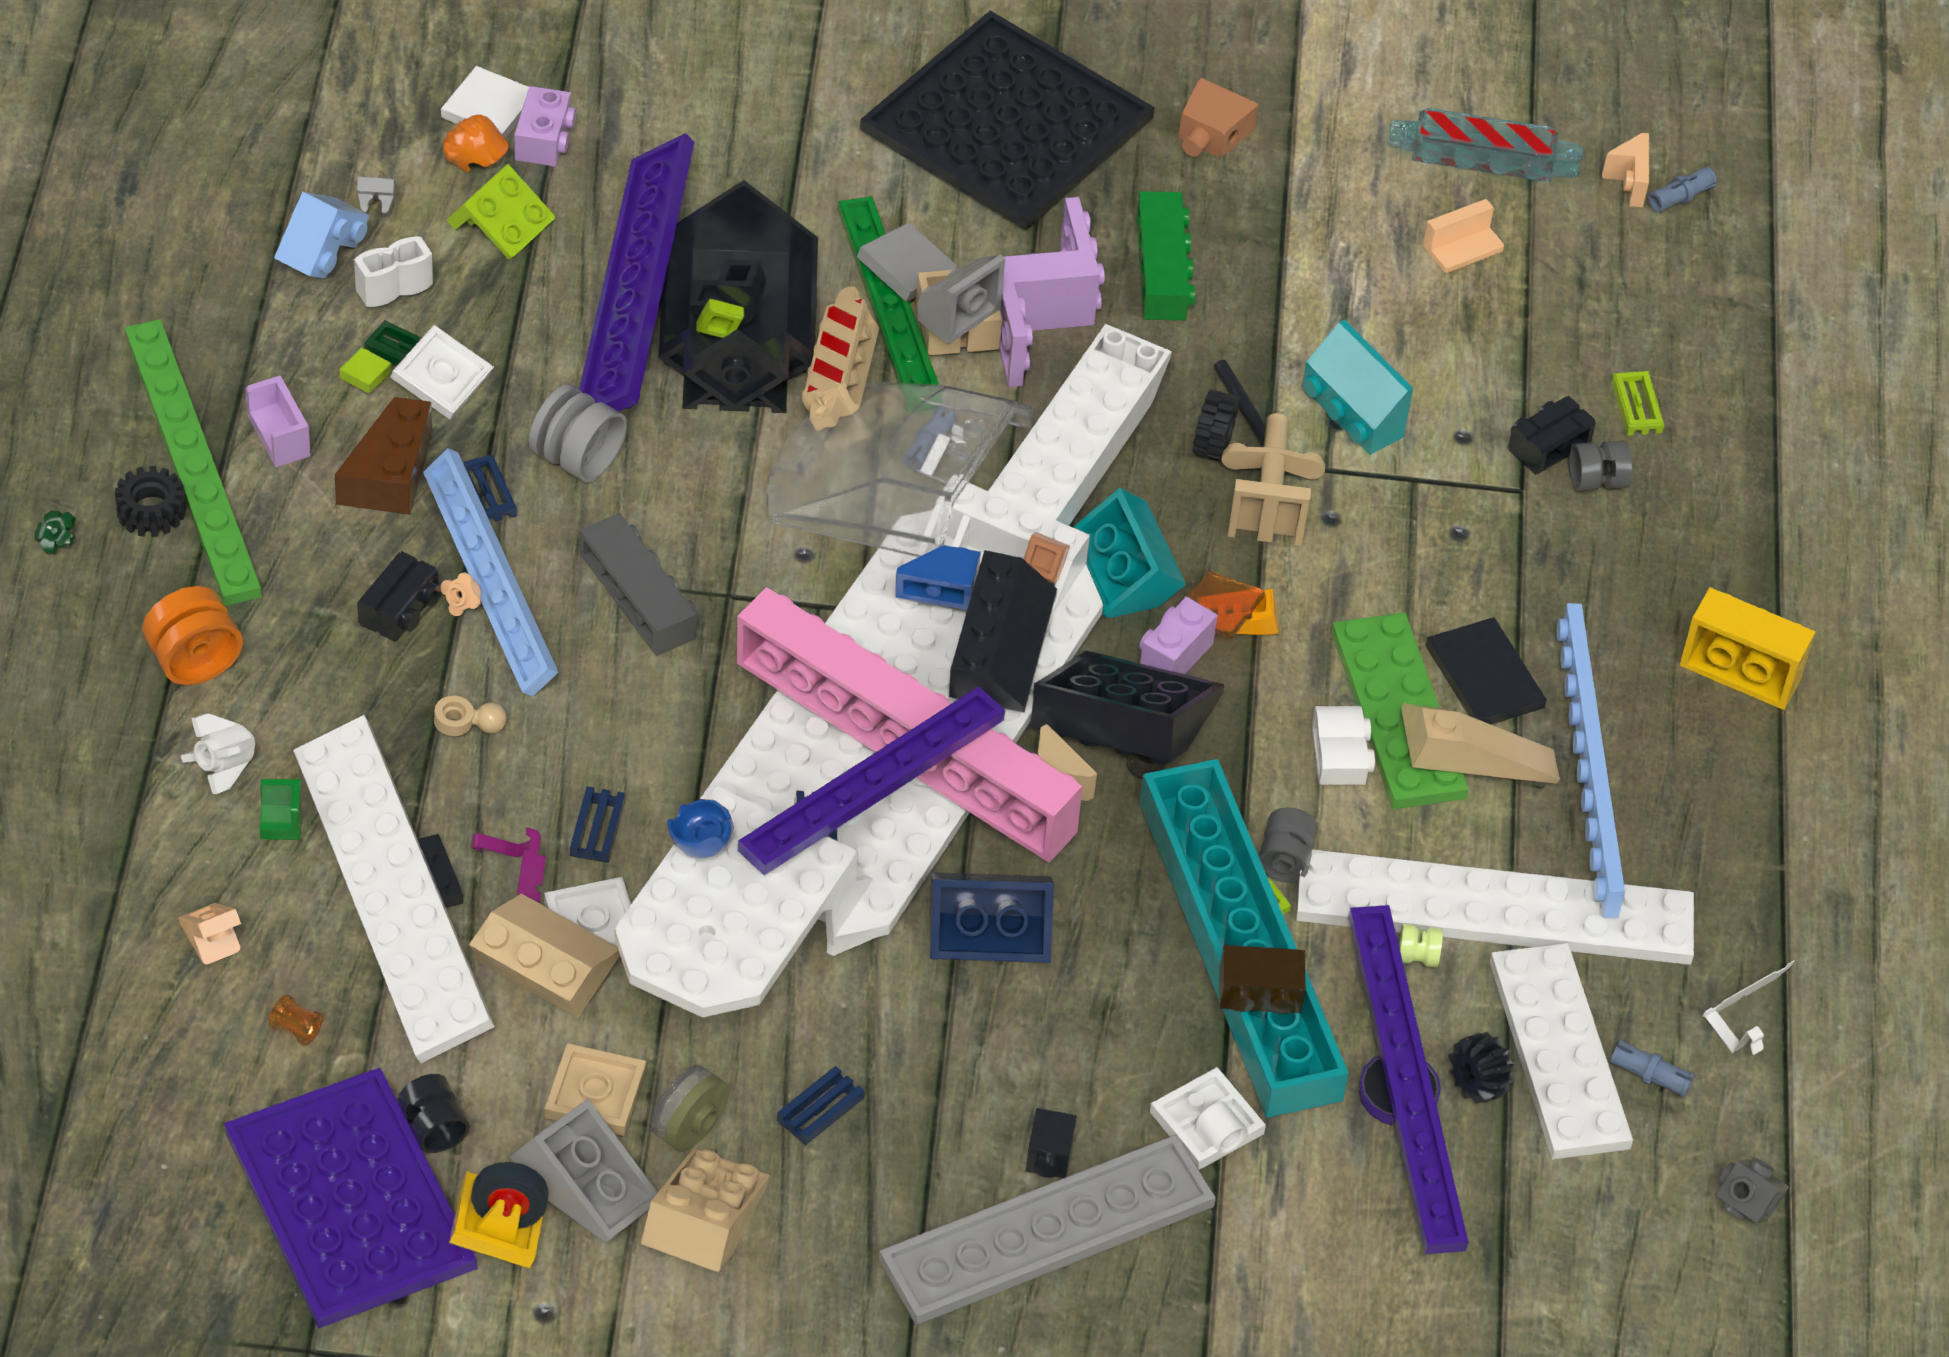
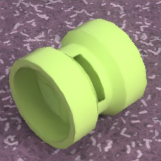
[1399,923,1443,968]

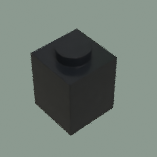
[1025,1108,1077,1178]

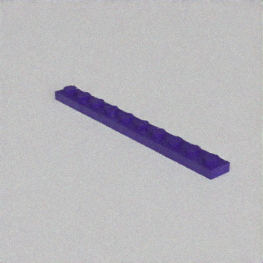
[1348,905,1468,1254]

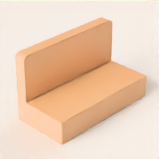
[1422,199,1504,273]

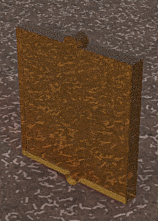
[1188,570,1265,639]

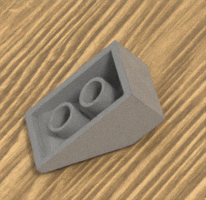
[510,1099,658,1243]

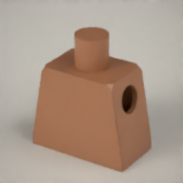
[1179,78,1259,157]

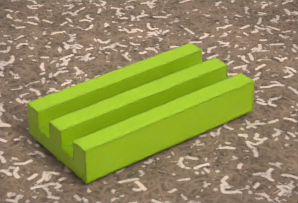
[1611,371,1664,436]

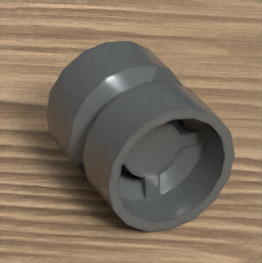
[1569,440,1632,491]
[1259,807,1318,883]

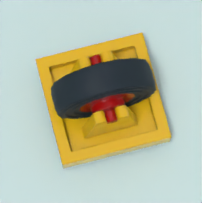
[449,1162,549,1269]

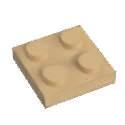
[544,1043,647,1137]

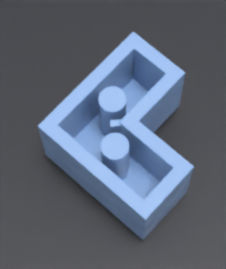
[274,191,370,279]

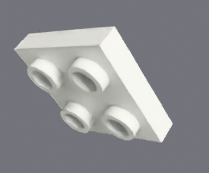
[1150,1067,1266,1170]

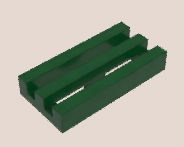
[364,320,422,367]

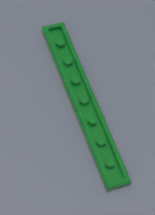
[837,196,945,417]

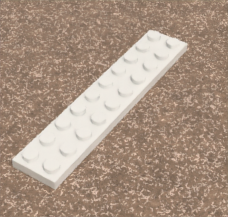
[294,715,495,1063]
[1296,850,1694,965]

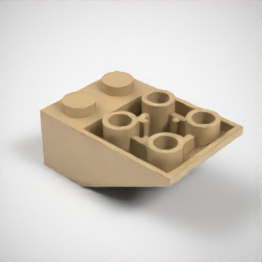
[641,1148,771,1273]

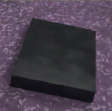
[1425,617,1547,725]

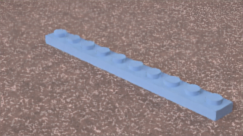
[1556,603,1625,918]

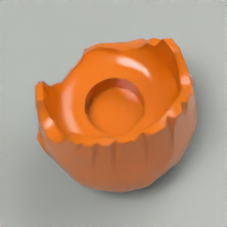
[442,114,509,173]

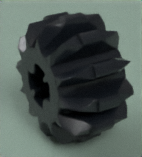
[1448,1032,1516,1104]

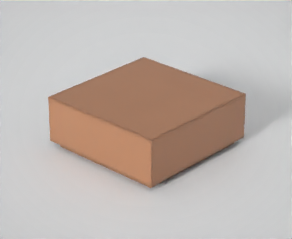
[1024,532,1070,583]

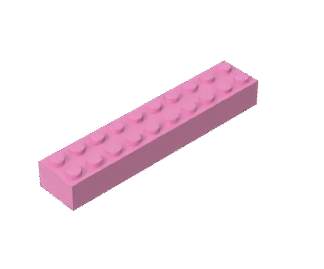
[737,587,1082,863]

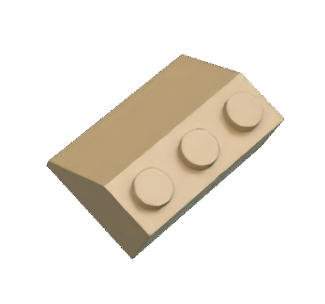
[469,894,620,1018]

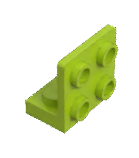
[446,164,555,259]

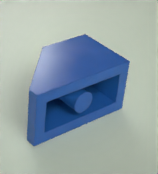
[895,545,981,610]

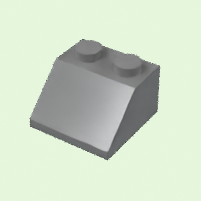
[918,255,1005,344]

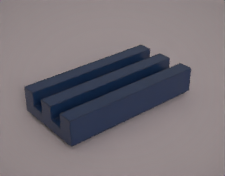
[463,454,517,522]
[570,786,625,863]
[777,1066,865,1146]

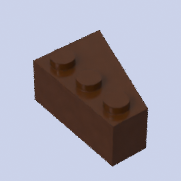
[334,397,432,515]

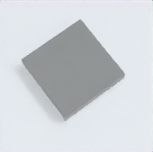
[857,223,958,302]

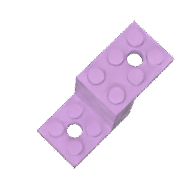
[999,197,1105,387]

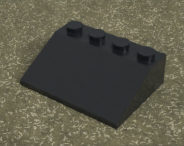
[1031,650,1224,764]

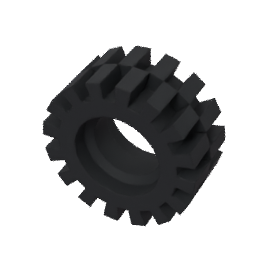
[1192,389,1240,461]
[115,466,186,537]

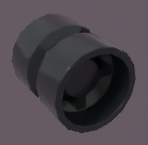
[397,1074,470,1153]

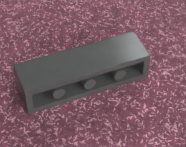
[580,513,699,656]

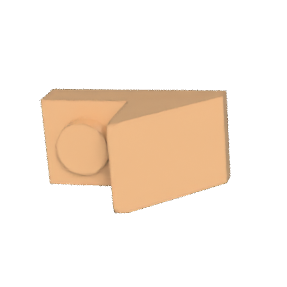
[1602,133,1649,207]
[178,903,241,964]

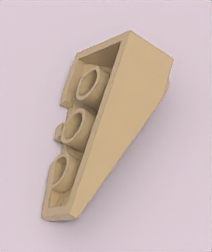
[1401,703,1560,784]

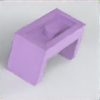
[246,375,311,468]

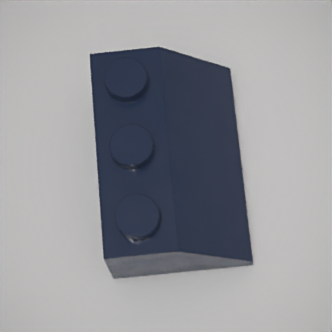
[930,872,1054,962]

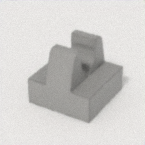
[357,177,397,216]

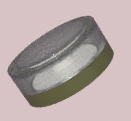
[650,1065,730,1152]

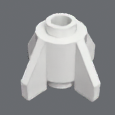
[180,713,255,794]

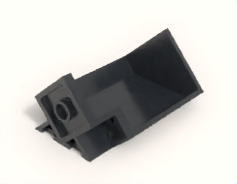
[658,180,818,413]

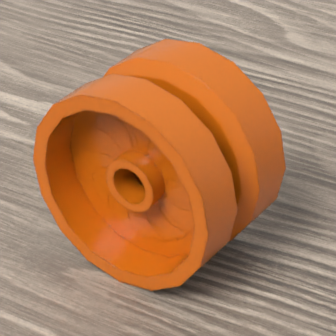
[142,586,243,686]

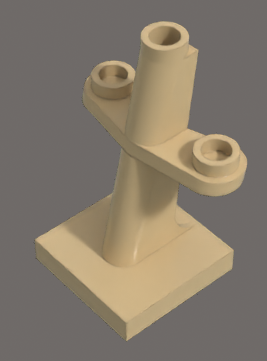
[1222,413,1325,546]

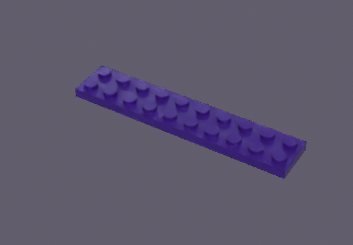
[579,133,694,411]

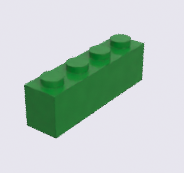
[1136,191,1195,321]

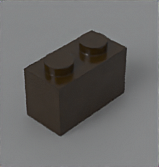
[1219,945,1306,1014]

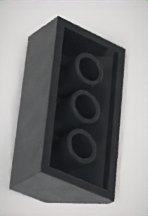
[949,550,1057,713]

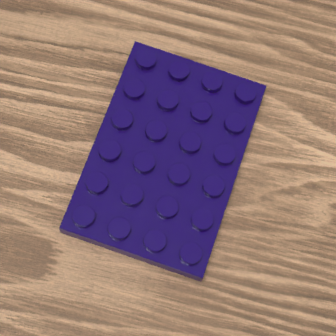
[224,1067,477,1329]

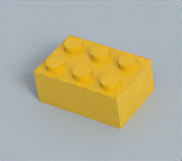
[1679,587,1816,710]

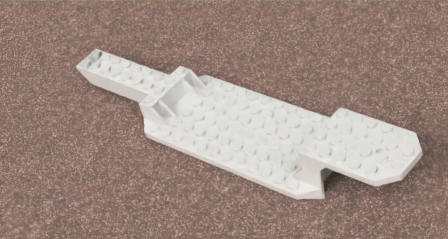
[614,324,1172,1018]

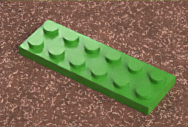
[1331,613,1469,810]

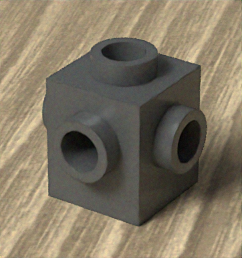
[1716,1158,1789,1223]

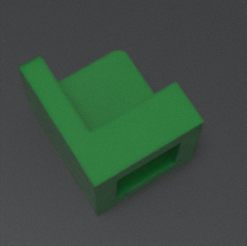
[259,779,302,840]

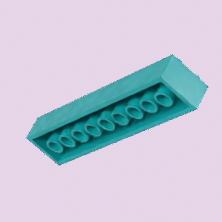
[1139,759,1349,1118]

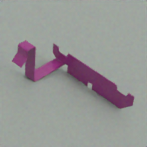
[471,827,546,904]

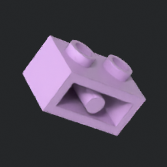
[514,86,576,167]
[1139,596,1218,674]

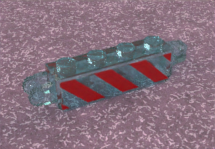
[1388,108,1584,182]

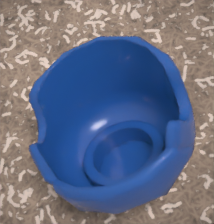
[667,799,734,859]

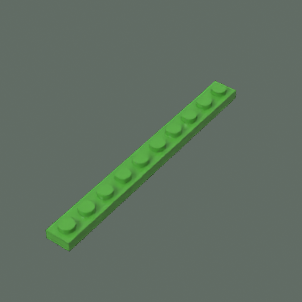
[125,319,262,606]

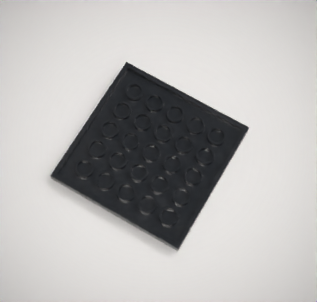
[860,10,1155,230]

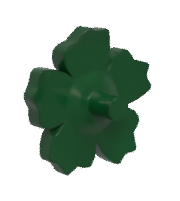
[34,510,76,555]

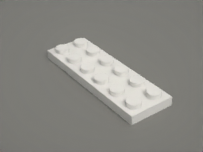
[1489,943,1633,1160]

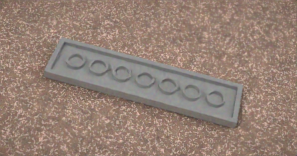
[879,1135,1215,1325]

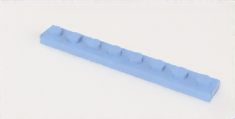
[423,448,558,697]

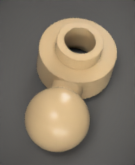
[434,696,507,736]

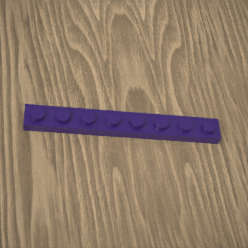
[737,686,1006,876]

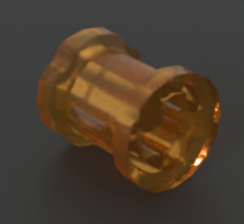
[268,995,324,1046]

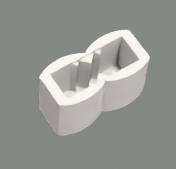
[354,237,433,307]
[1312,706,1375,785]

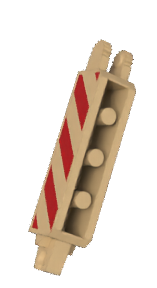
[802,286,879,431]

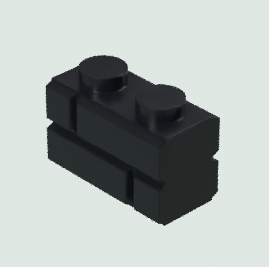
[1508,396,1596,475]
[357,551,441,642]

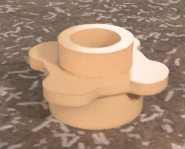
[441,572,481,616]

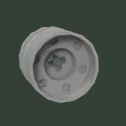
[528,384,627,483]

